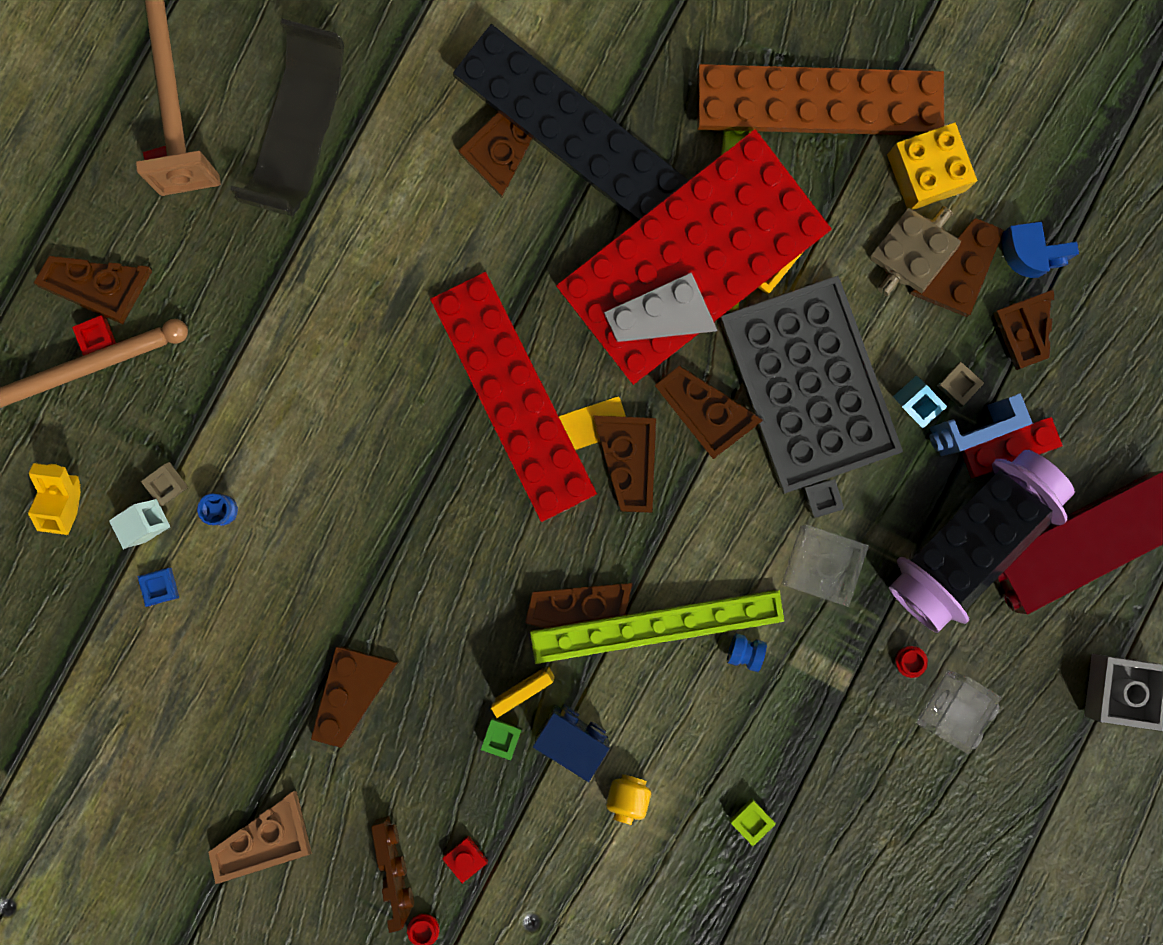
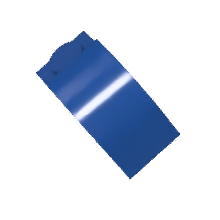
[1001,222,1079,278]

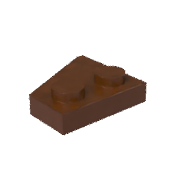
[993,290,1054,370]

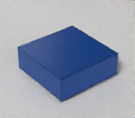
[137,568,179,607]

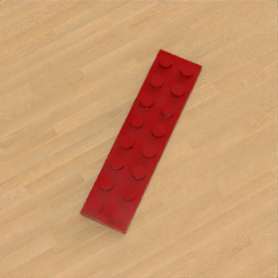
[430,272,597,522]

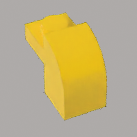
[28,463,81,535]

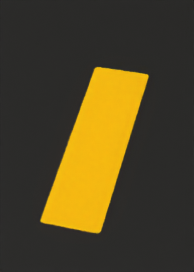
[559,397,626,450]

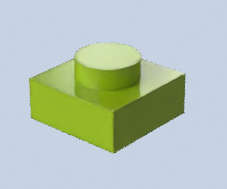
[729,798,776,846]

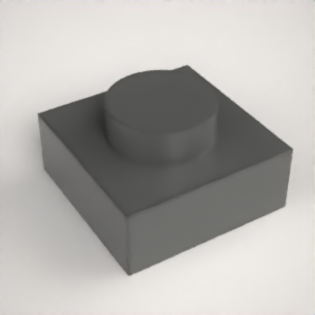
[803,479,844,518]

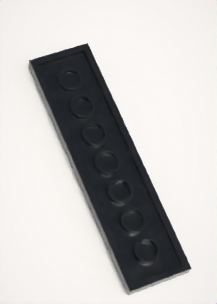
[453,24,689,222]

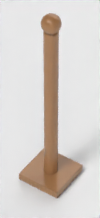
[136,0,221,196]
[0,319,188,408]

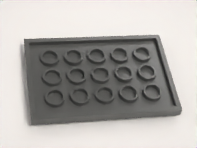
[720,275,903,494]

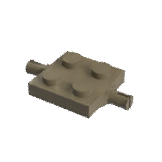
[870,206,961,296]

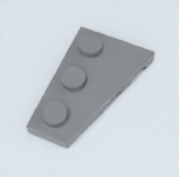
[604,273,718,342]

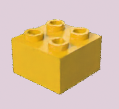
[887,122,978,210]

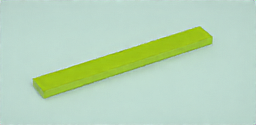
[530,590,784,664]

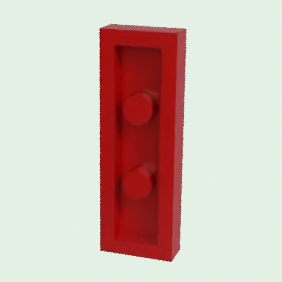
[961,417,1063,478]

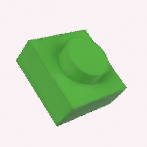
[481,718,522,760]

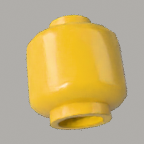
[606,774,651,825]

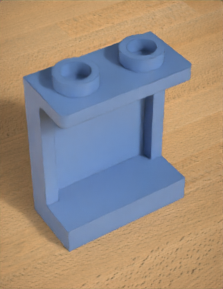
[929,393,1033,456]

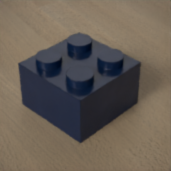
[533,704,610,782]

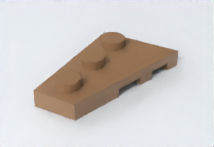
[208,791,312,884]

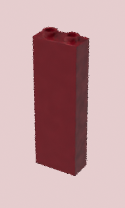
[995,471,1163,615]

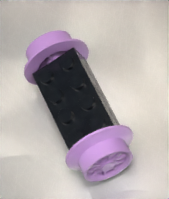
[889,450,1075,633]

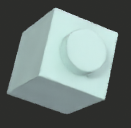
[109,499,170,549]

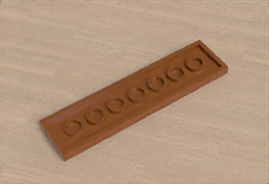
[697,64,944,135]

